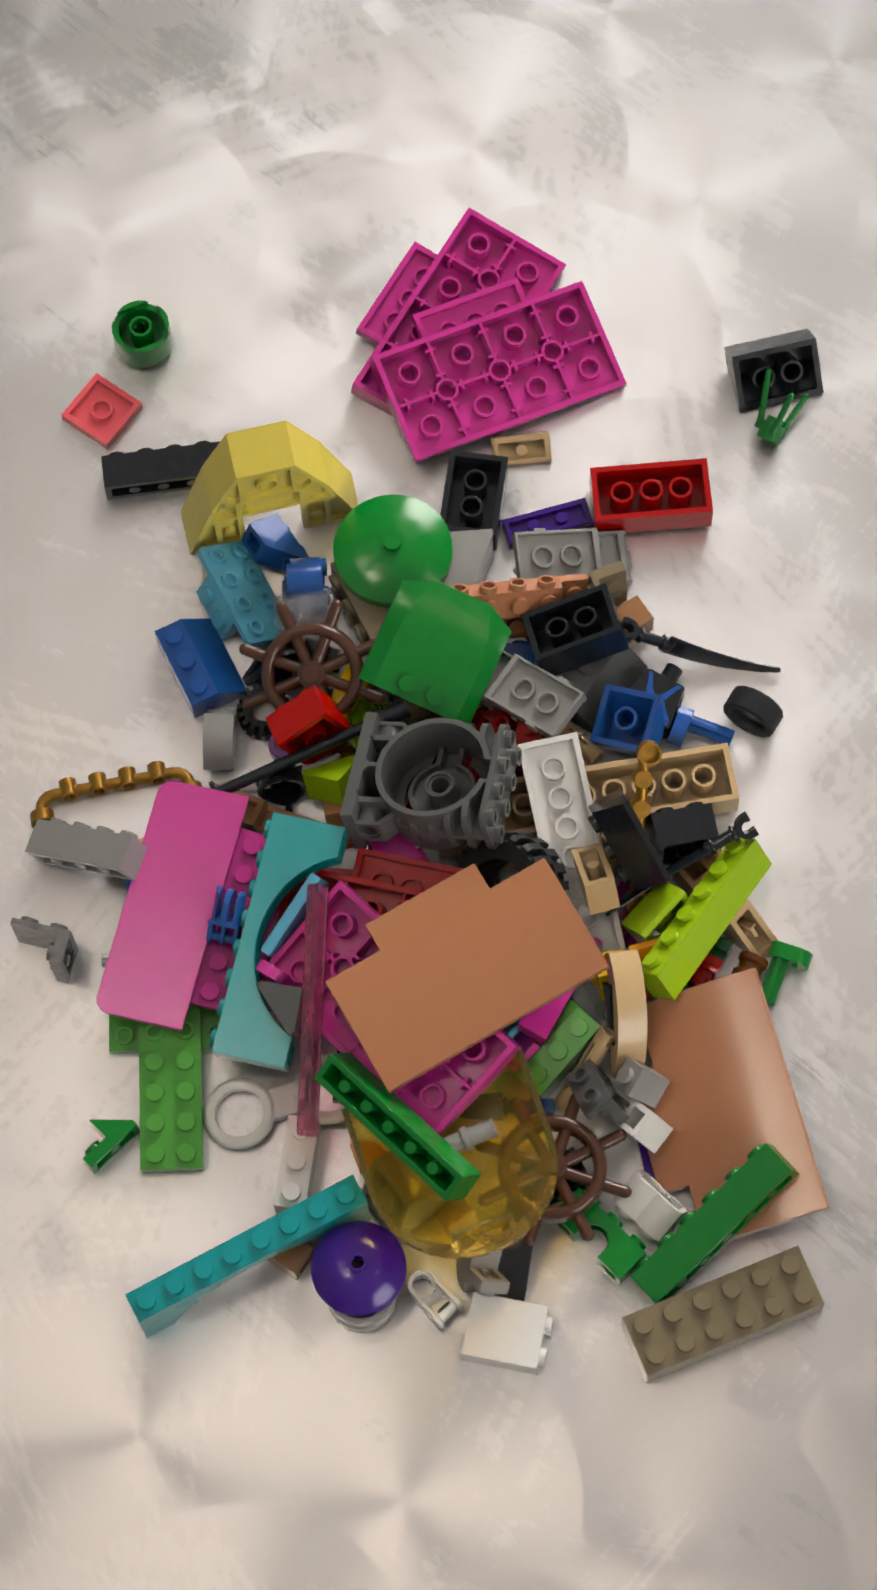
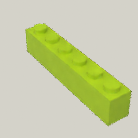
[641,838,772,1000]

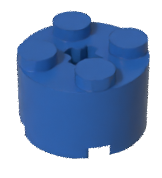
[282,557,329,617]

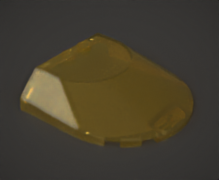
[341,1050,558,1259]

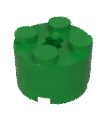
[112,300,172,369]

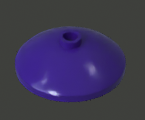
[311,1221,407,1316]

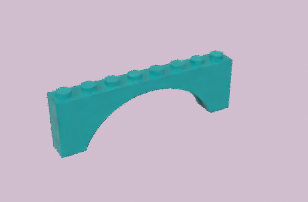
[209,812,349,1073]
[125,1174,371,1338]

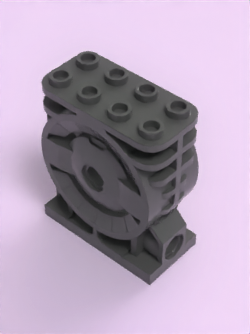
[340,712,522,850]

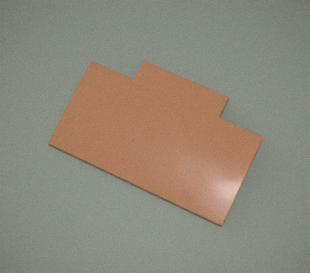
[325,858,609,1094]
[639,968,830,1241]

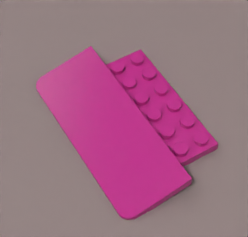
[96,781,282,1032]

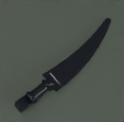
[621,616,781,673]
[606,812,759,916]

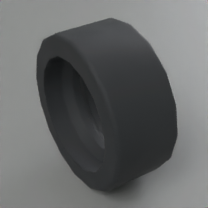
[723,686,783,737]

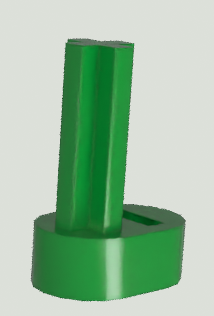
[762,941,813,1006]

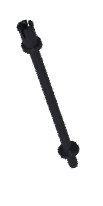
[208,699,412,793]

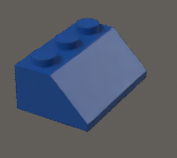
[154,618,246,718]

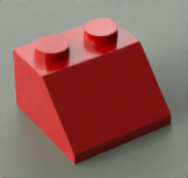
[266,685,351,765]

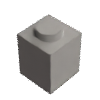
[612,1057,670,1108]

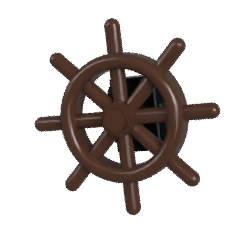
[239,600,386,745]
[474,1094,632,1246]

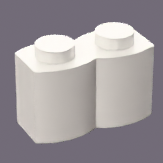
[612,1169,688,1242]

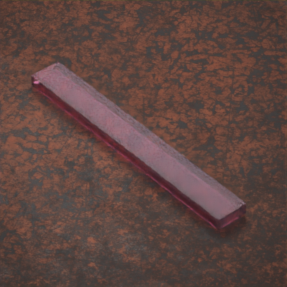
[297,884,328,1138]

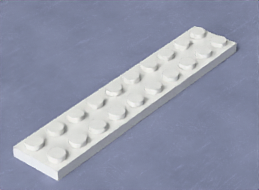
[517,732,626,1026]

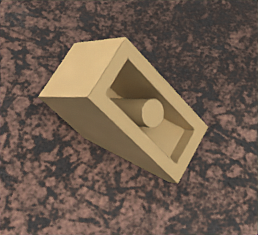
[571,842,620,915]

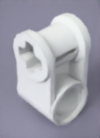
[407,1269,465,1330]

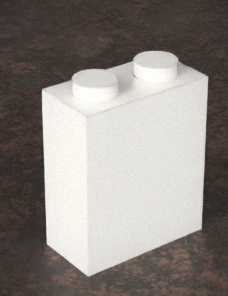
[461,1292,553,1375]

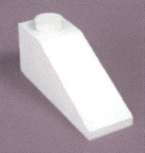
[600,1082,673,1154]

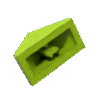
[301,754,355,805]

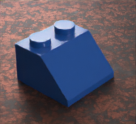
[590,683,664,756]

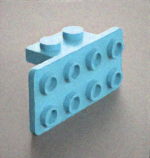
[196,540,285,646]

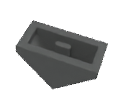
[256,981,312,1038]

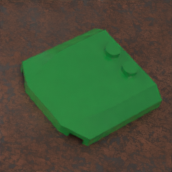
[358,580,512,723]

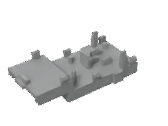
[512,528,633,584]
[481,650,587,738]

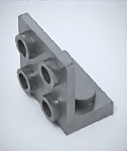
[10,916,78,984]

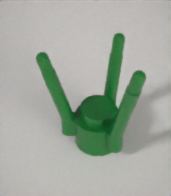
[754,369,809,444]

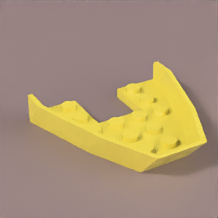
[181,420,358,555]

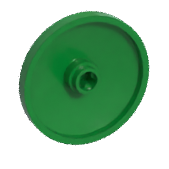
[333,495,453,608]

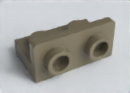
[586,560,627,606]

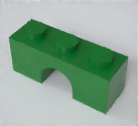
[556,1187,646,1286]

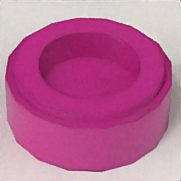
[255,959,287,984]

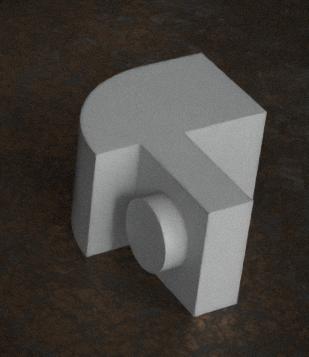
[203,707,238,770]
[456,1232,510,1297]

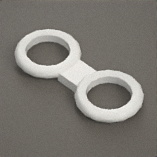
[203,1053,353,1150]

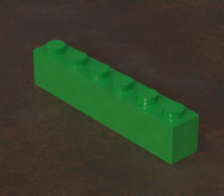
[314,1052,481,1201]
[631,1143,799,1304]

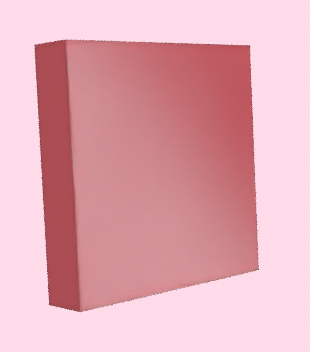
[61,373,143,450]

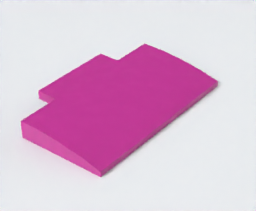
[351,207,566,416]
[369,277,627,463]
[259,880,522,1136]

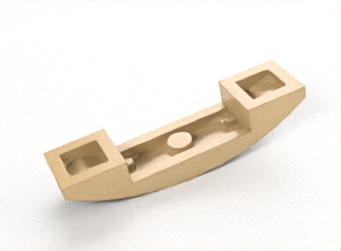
[606,949,648,1077]

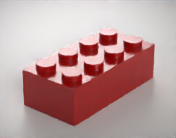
[589,458,713,533]

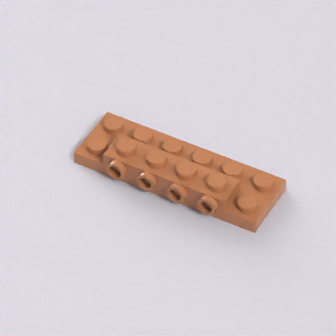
[450,573,589,639]

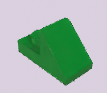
[83,1119,140,1175]

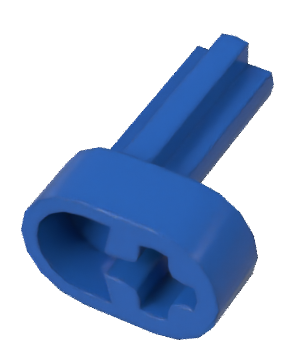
[666,705,735,749]

